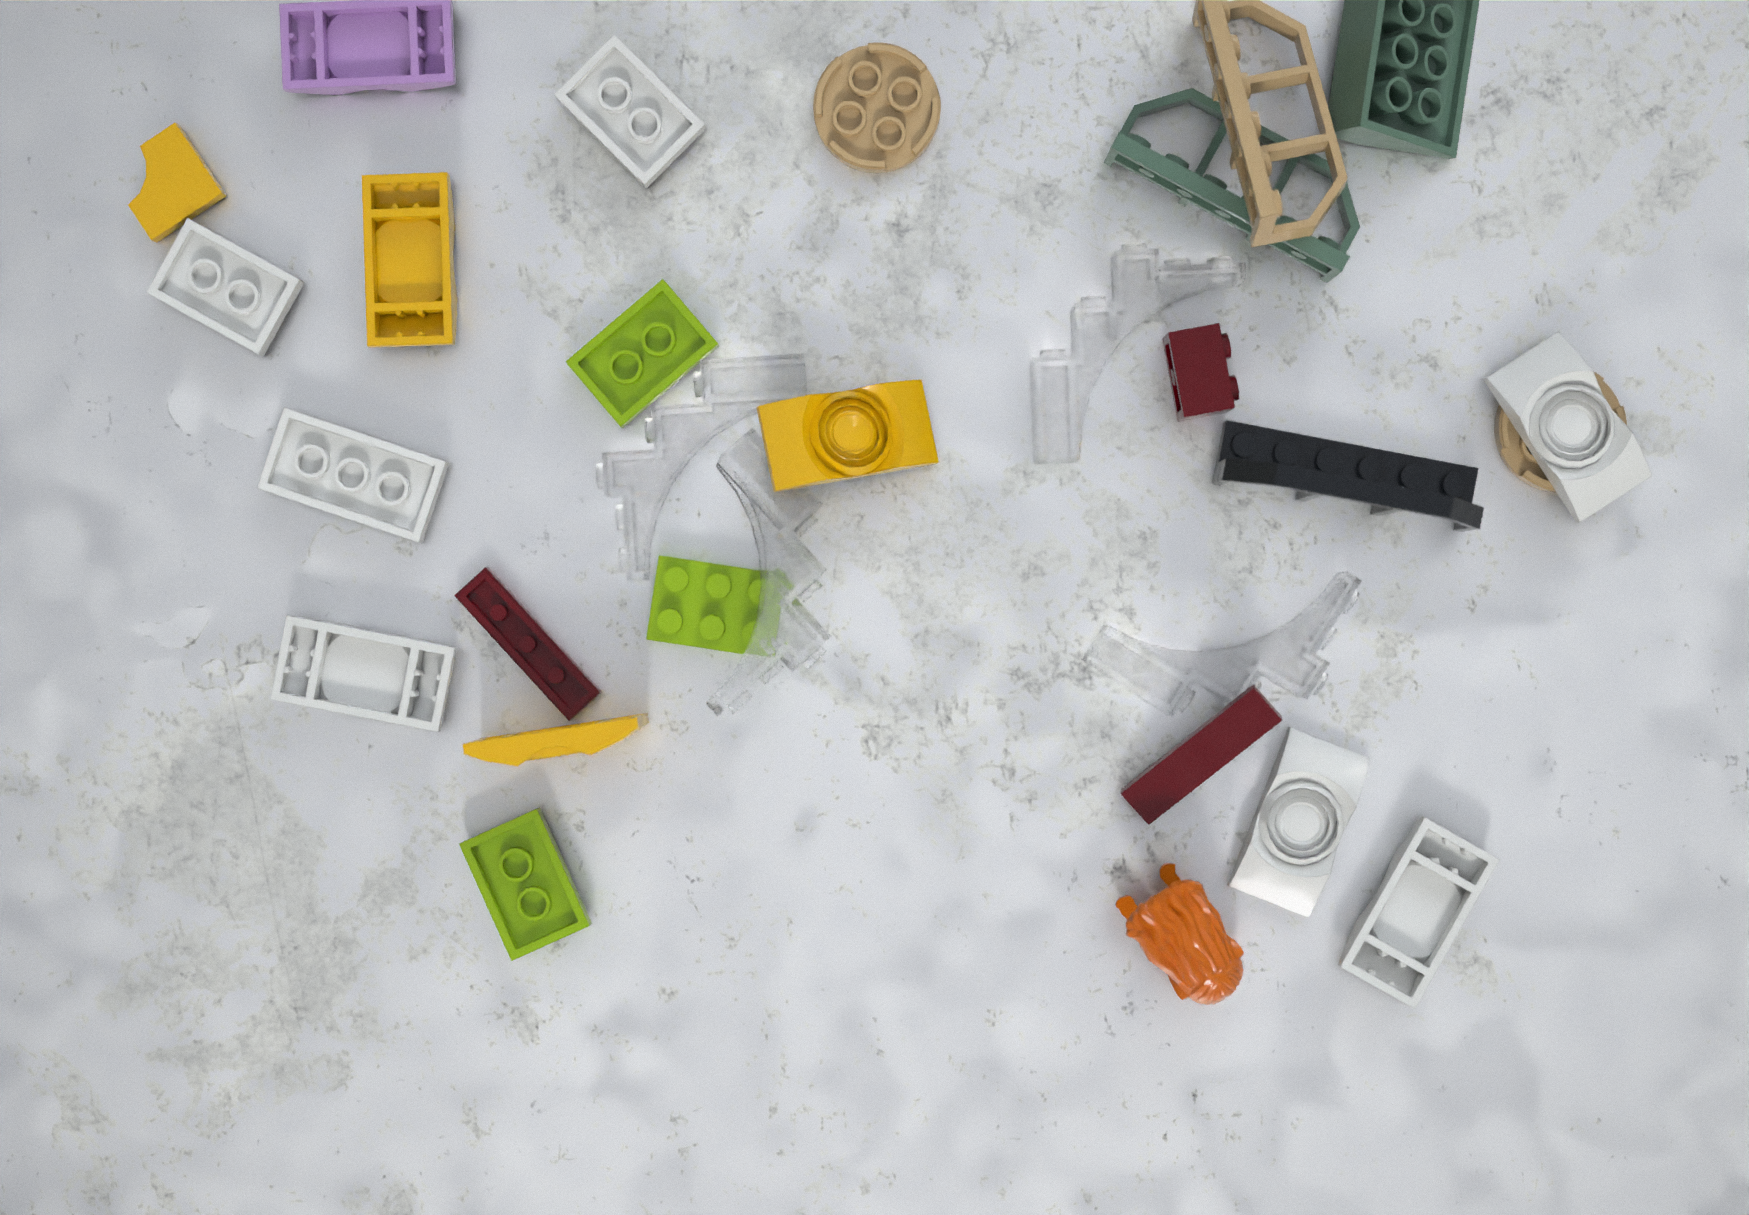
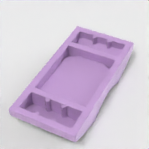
[279,0,456,95]

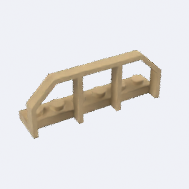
[1192,0,1348,247]

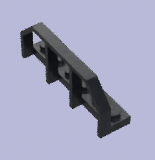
[1212,420,1484,532]

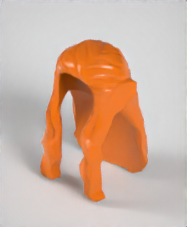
[1115,863,1244,1005]

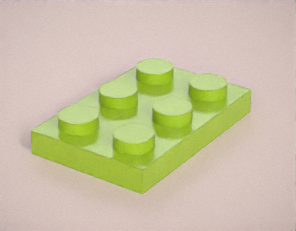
[566,279,719,428]
[646,555,786,659]
[459,807,592,961]

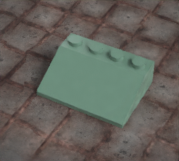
[1328,0,1480,159]

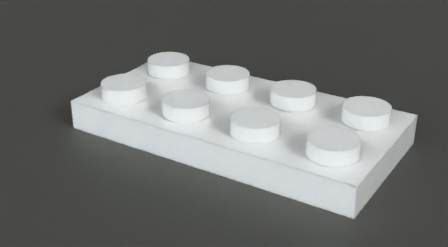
[257,407,449,543]

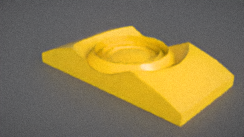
[362,172,458,348]
[756,380,939,492]
[462,713,649,766]

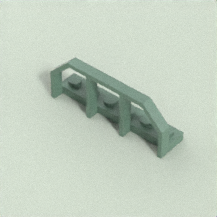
[1104,88,1360,283]

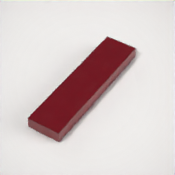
[454,567,602,721]
[1121,684,1282,825]

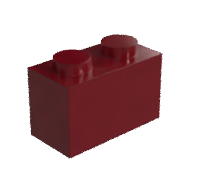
[1162,323,1239,422]

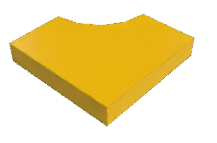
[128,123,227,243]

